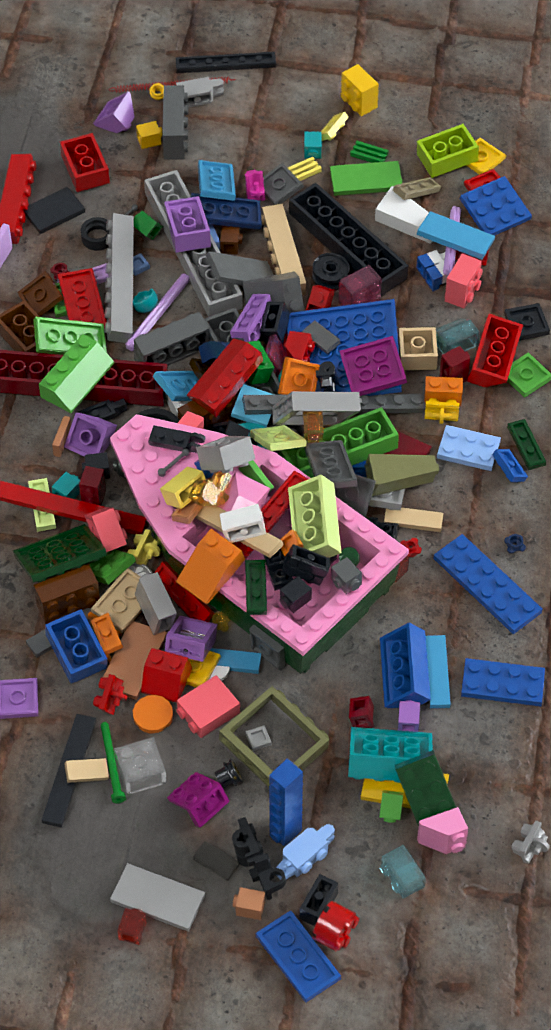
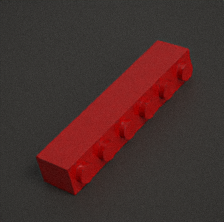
[0,154,37,244]

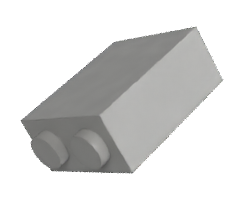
[135,572,177,635]

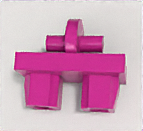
[245,170,265,201]

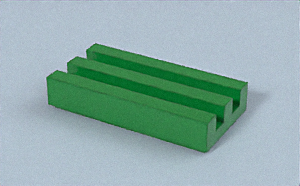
[350,141,389,163]

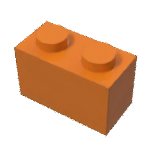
[424,376,463,406]

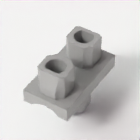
[512,821,550,864]

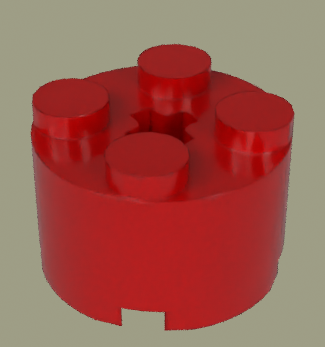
[312,901,360,952]

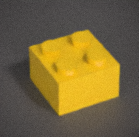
[341,64,379,116]

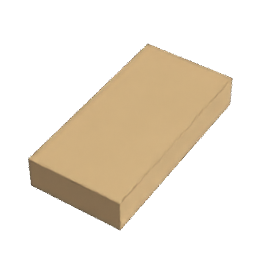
[65,758,109,783]

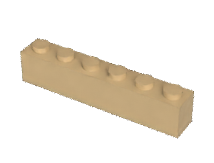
[261,204,306,295]

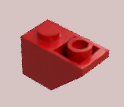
[305,285,335,311]
[285,331,315,362]

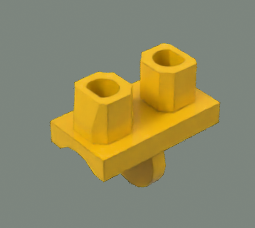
[425,398,459,424]

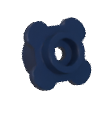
[504,534,526,553]

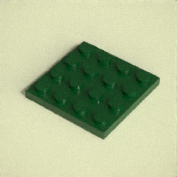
[13,524,107,583]

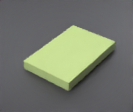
[250,425,306,451]

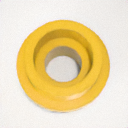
[150,83,164,100]

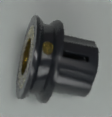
[214,759,243,788]

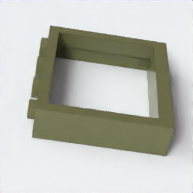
[219,686,329,787]

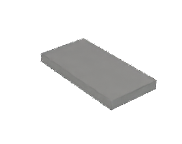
[110,863,205,932]

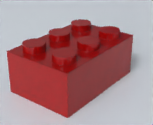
[60,133,110,192]

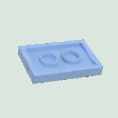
[437,425,501,471]

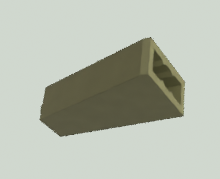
[364,454,439,496]

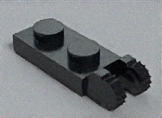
[148,425,205,453]

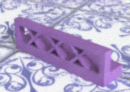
[230,294,271,342]

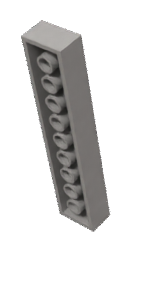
[144,170,243,317]

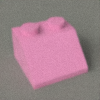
[417,807,468,854]

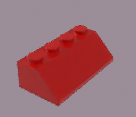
[467,314,523,387]
[187,338,263,417]

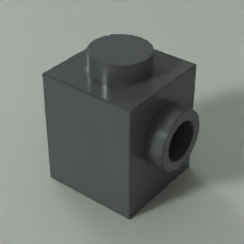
[331,557,362,594]

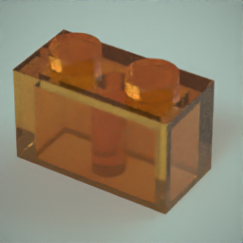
[302,411,324,443]

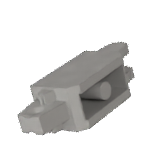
[176,77,224,108]

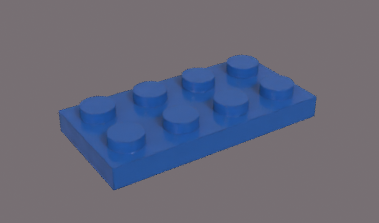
[461,658,545,706]
[256,910,341,1003]

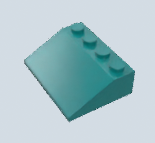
[348,727,433,783]

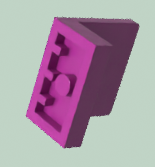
[167,772,230,828]

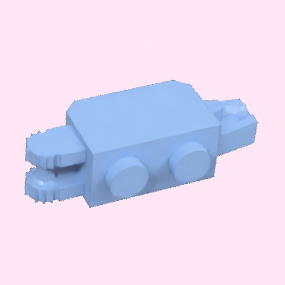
[276,824,335,880]

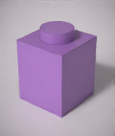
[398,700,420,732]

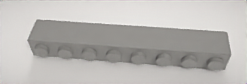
[104,213,134,343]

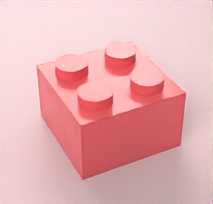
[445,254,483,309]
[84,507,128,552]

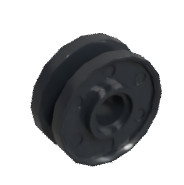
[312,253,350,291]

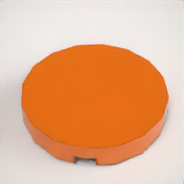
[133,695,173,734]

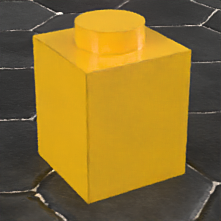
[136,121,163,149]

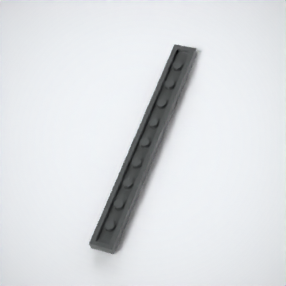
[242,394,426,415]

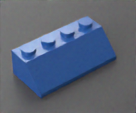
[380,623,431,708]

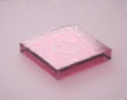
[265,334,288,379]

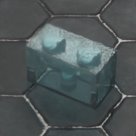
[380,845,426,899]

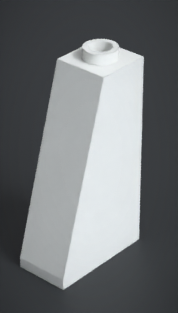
[375,186,433,244]

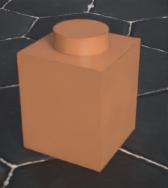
[233,887,265,920]

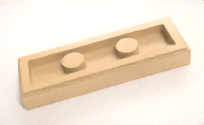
[384,508,443,532]

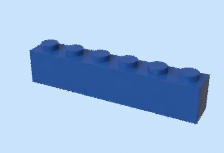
[269,759,303,847]

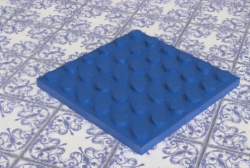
[287,299,402,396]

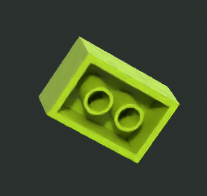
[417,124,479,178]

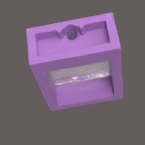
[165,616,218,662]

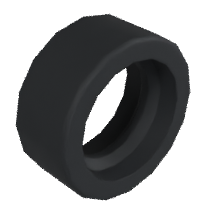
[80,217,109,251]

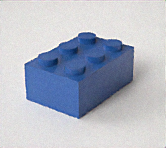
[45,609,107,684]

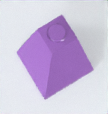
[93,92,134,133]
[64,412,117,457]

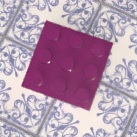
[340,336,407,396]

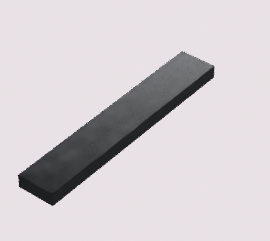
[175,52,276,73]
[41,714,96,828]

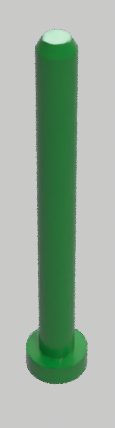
[101,722,126,804]

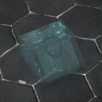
[436,319,480,354]

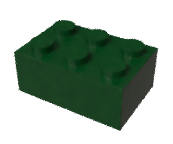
[395,750,457,827]

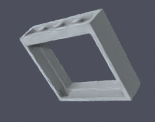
[272,391,362,426]

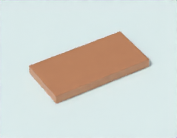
[103,621,167,700]

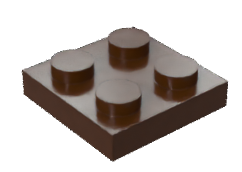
[17,271,64,316]

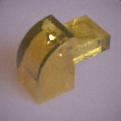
[188,471,232,506]

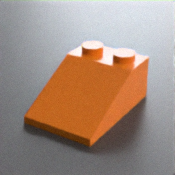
[176,529,245,605]

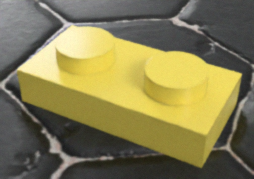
[321,112,348,141]

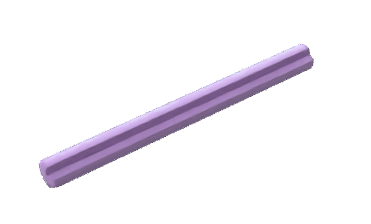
[443,206,461,275]
[125,273,190,351]

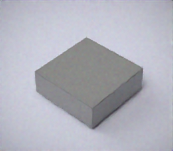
[245,725,272,751]

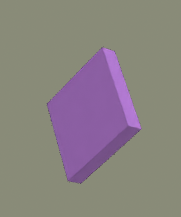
[0,678,38,719]

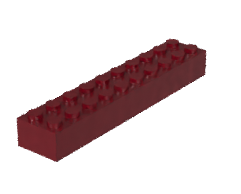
[0,350,168,407]

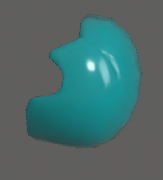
[133,288,158,313]

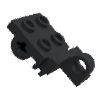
[232,817,286,900]

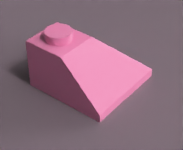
[218,471,271,512]

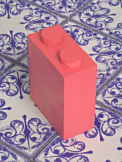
[176,675,240,738]

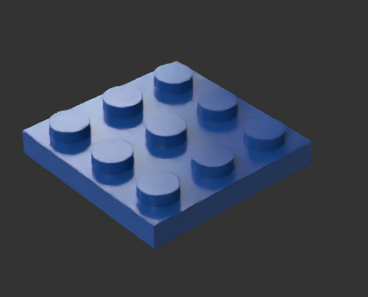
[460,176,532,236]

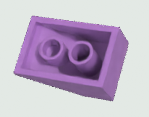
[164,196,211,253]

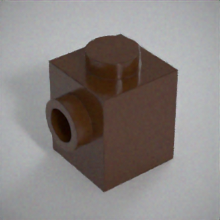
[220,226,243,254]

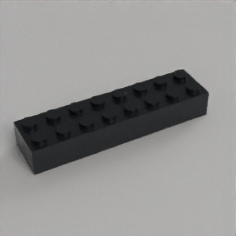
[289,183,408,297]

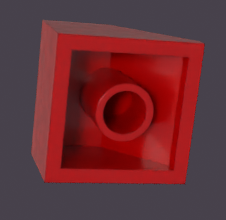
[141,648,193,703]

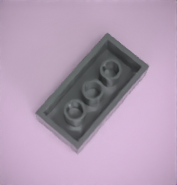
[163,85,188,160]
[134,312,210,365]

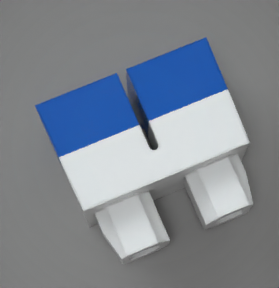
[416,250,455,291]

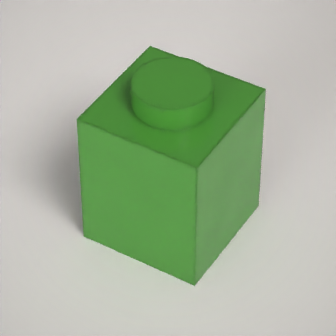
[380,790,404,823]

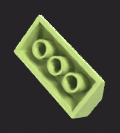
[288,475,341,558]

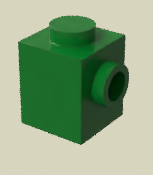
[134,211,163,240]

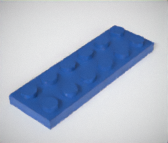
[433,534,542,634]

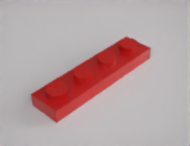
[154,561,215,622]

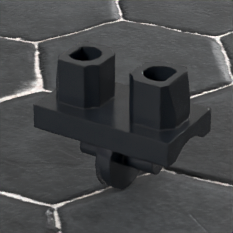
[316,361,339,392]

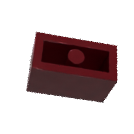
[439,346,471,383]
[79,466,106,506]

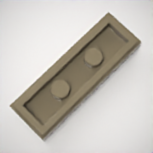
[392,177,441,200]

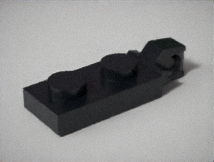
[75,398,128,421]

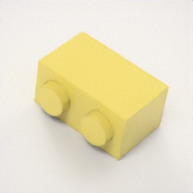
[160,466,209,509]

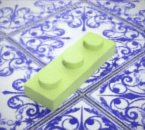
[28,478,56,532]

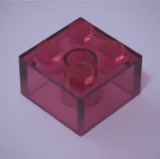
[339,265,382,306]

